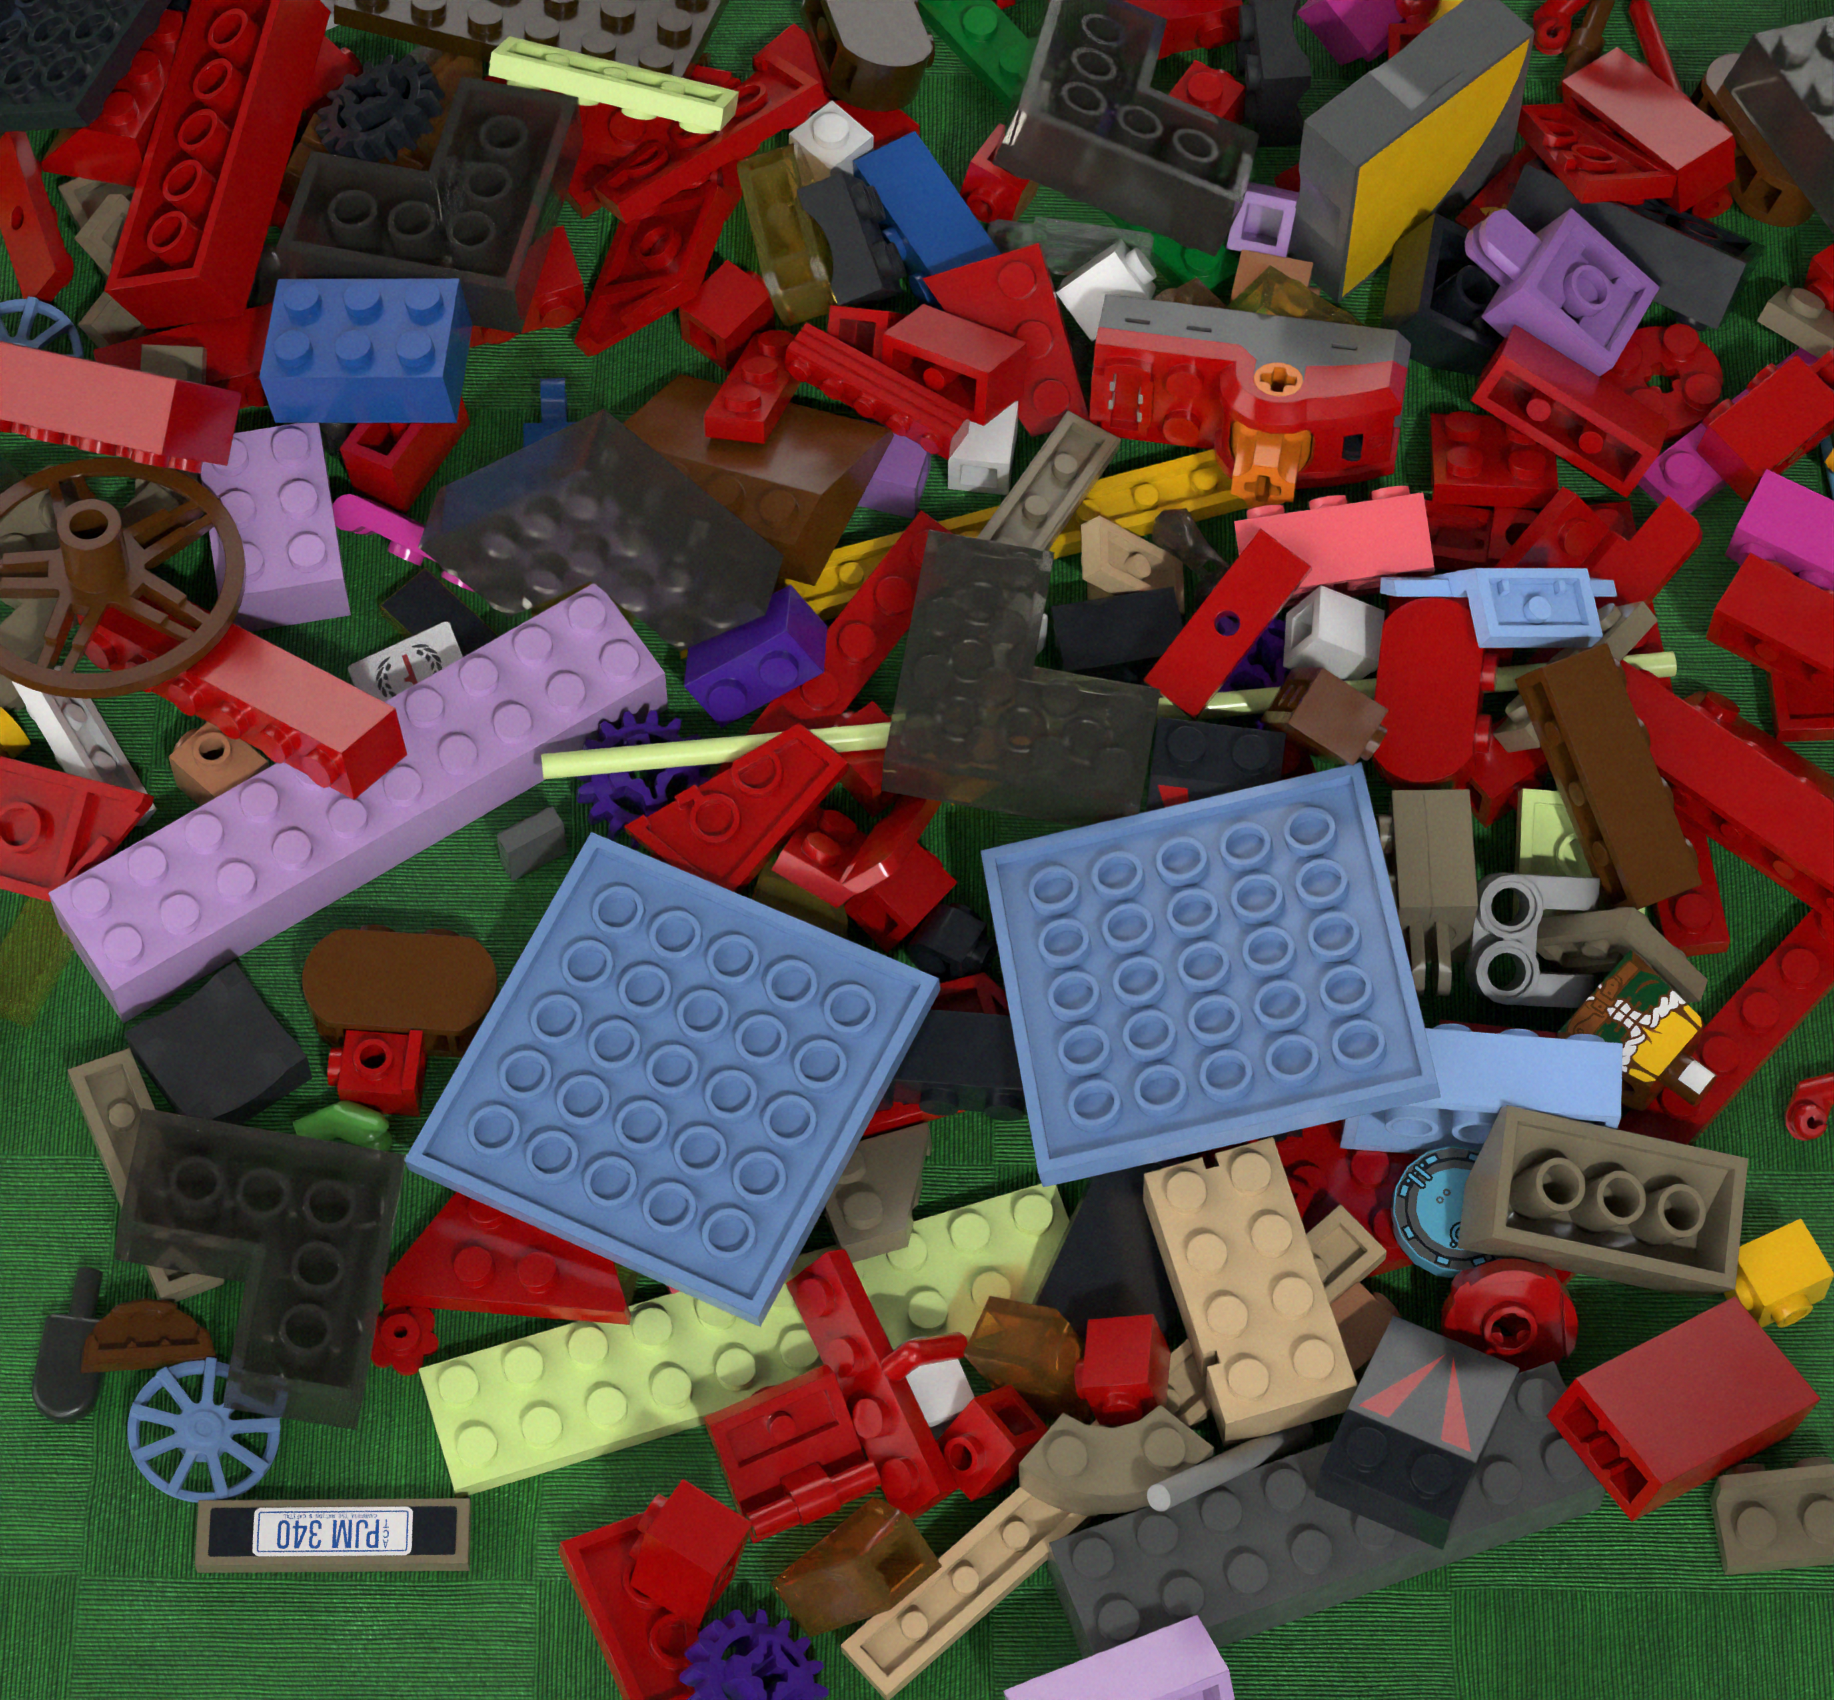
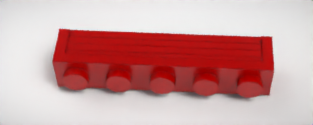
[785,322,971,460]

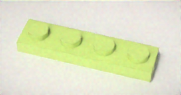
[488,36,739,134]

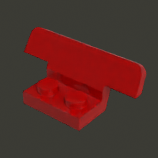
[1494,486,1703,694]
[771,776,950,908]

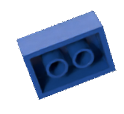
[259,278,473,423]

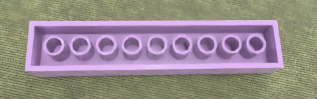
[48,581,668,1023]

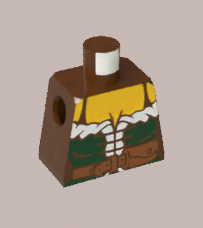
[1555,950,1718,1111]

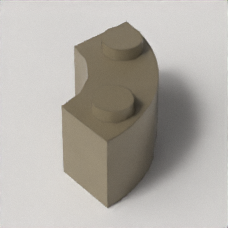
[1019,1405,1214,1517]

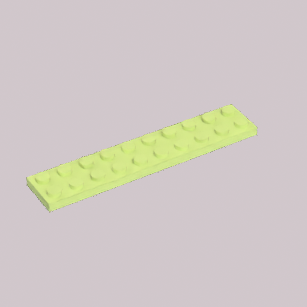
[419,1183,1069,1498]

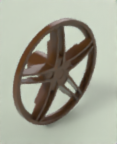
[0,458,246,699]

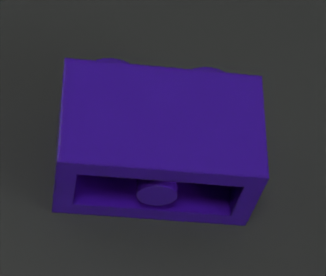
[684,584,827,728]

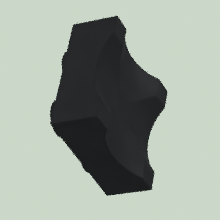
[1235,0,1312,148]
[797,172,906,309]
[125,962,313,1150]

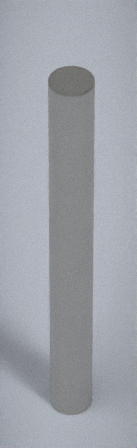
[1147,1422,1314,1511]

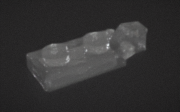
[987,216,1154,275]

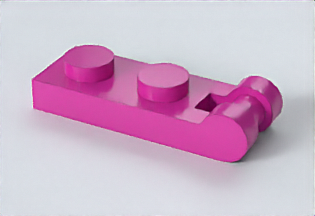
[332,494,508,592]

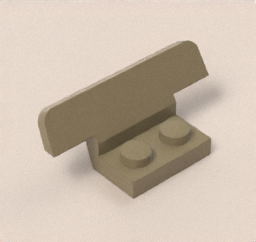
[0,465,180,664]

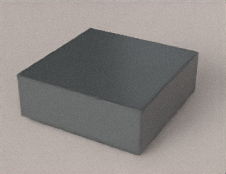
[497,807,568,881]

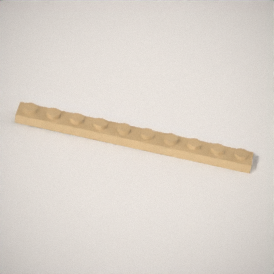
[840,1204,1387,1700]

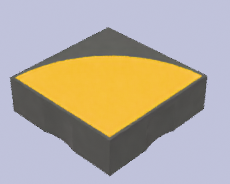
[1288,0,1535,303]

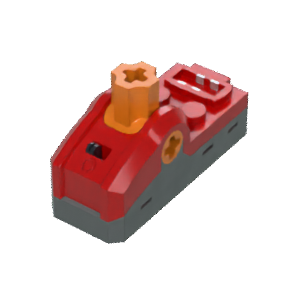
[1089,294,1411,510]

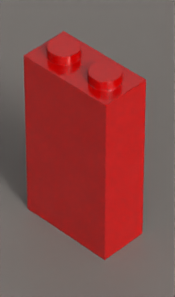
[1546,1296,1821,1522]

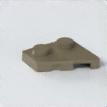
[823,1122,932,1263]

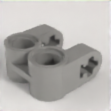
[1464,872,1600,1008]

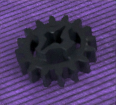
[315,54,445,170]

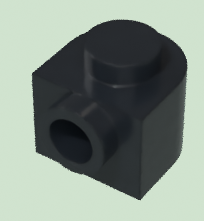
[906,903,998,983]

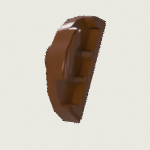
[80,1298,217,1373]

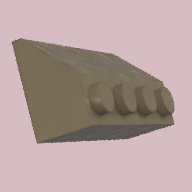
[1458,1105,1748,1299]

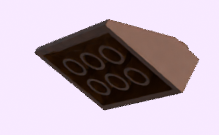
[580,374,894,586]

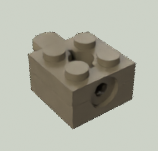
[1376,789,1478,997]

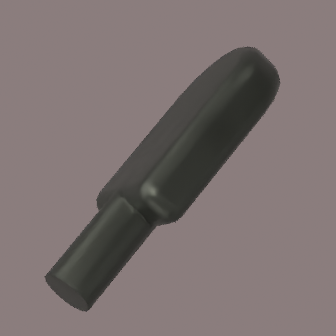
[32,1267,104,1424]

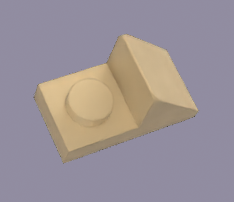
[1081,516,1185,616]

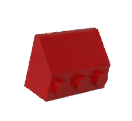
[41,9,188,187]

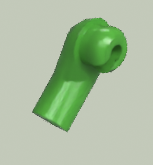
[293,1100,393,1158]

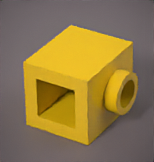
[1724,1219,1834,1328]

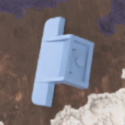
[1380,568,1617,648]

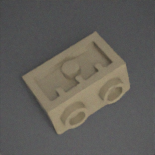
[1710,1457,1834,1576]

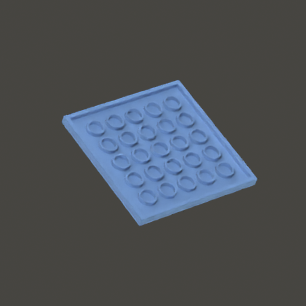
[981,762,1441,1187]
[404,832,941,1327]

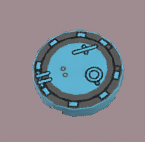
[1390,1146,1507,1278]

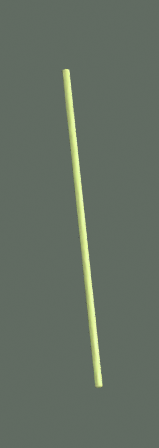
[541,651,1677,779]

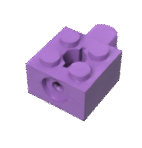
[1465,208,1660,377]

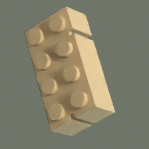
[1143,1137,1358,1447]

